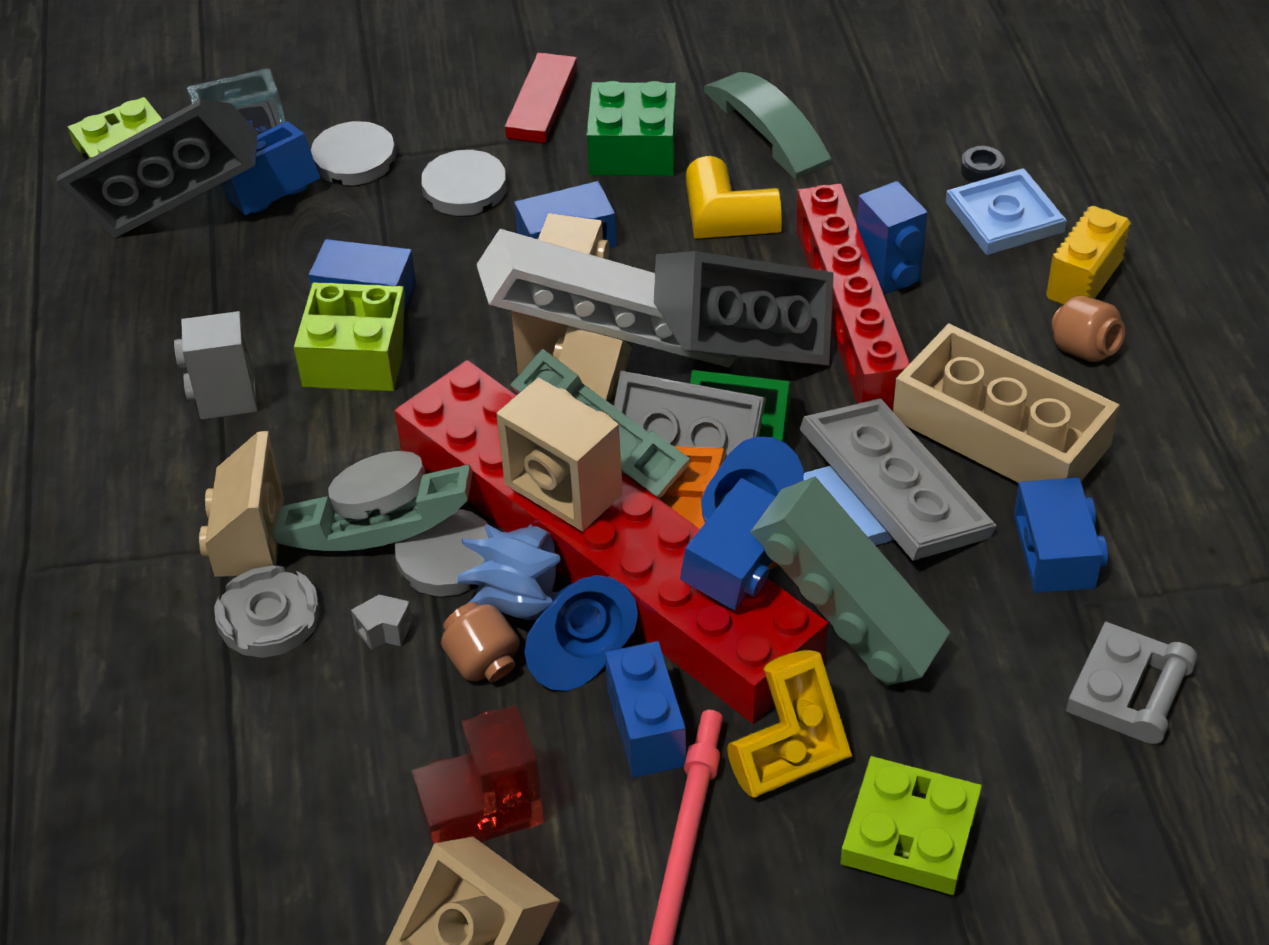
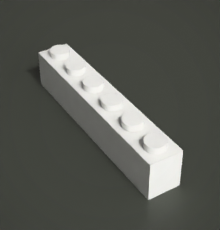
[476,229,738,368]

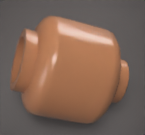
[1052,296,1125,362]
[441,602,520,683]

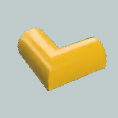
[686,156,782,239]
[727,650,852,798]

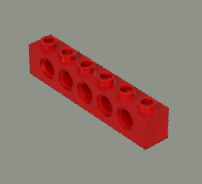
[796,183,910,410]

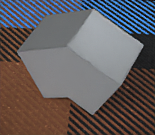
[351,595,413,650]

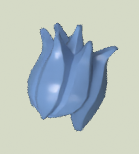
[457,524,560,620]

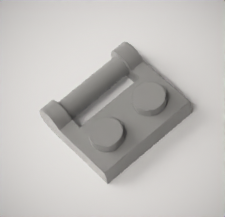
[1066,621,1198,744]

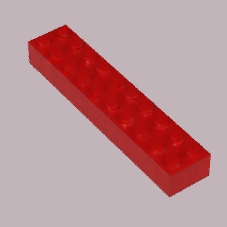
[394,360,828,725]

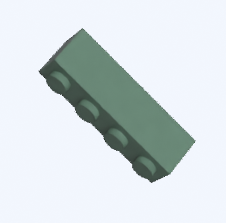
[750,476,950,686]

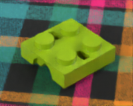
[68,97,162,159]
[840,756,982,895]

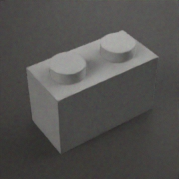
[174,311,257,419]

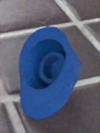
[701,437,804,523]
[524,575,638,691]

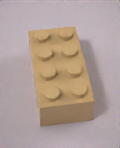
[893,323,1120,483]

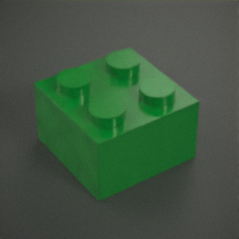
[587,81,676,176]

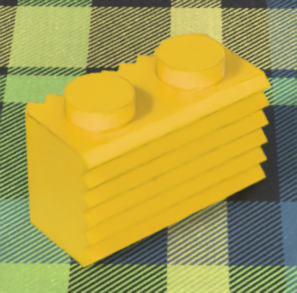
[1046,206,1131,304]

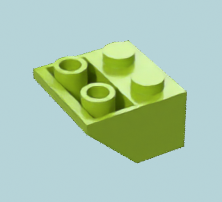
[294,282,405,391]

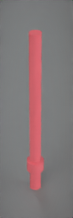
[649,710,723,945]

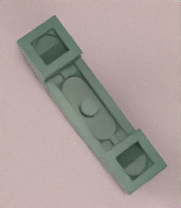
[704,72,831,180]
[510,349,691,499]
[272,464,473,551]

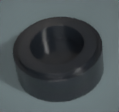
[961,146,1005,183]

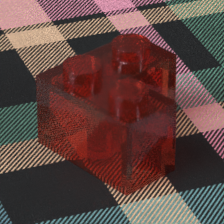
[412,705,544,847]

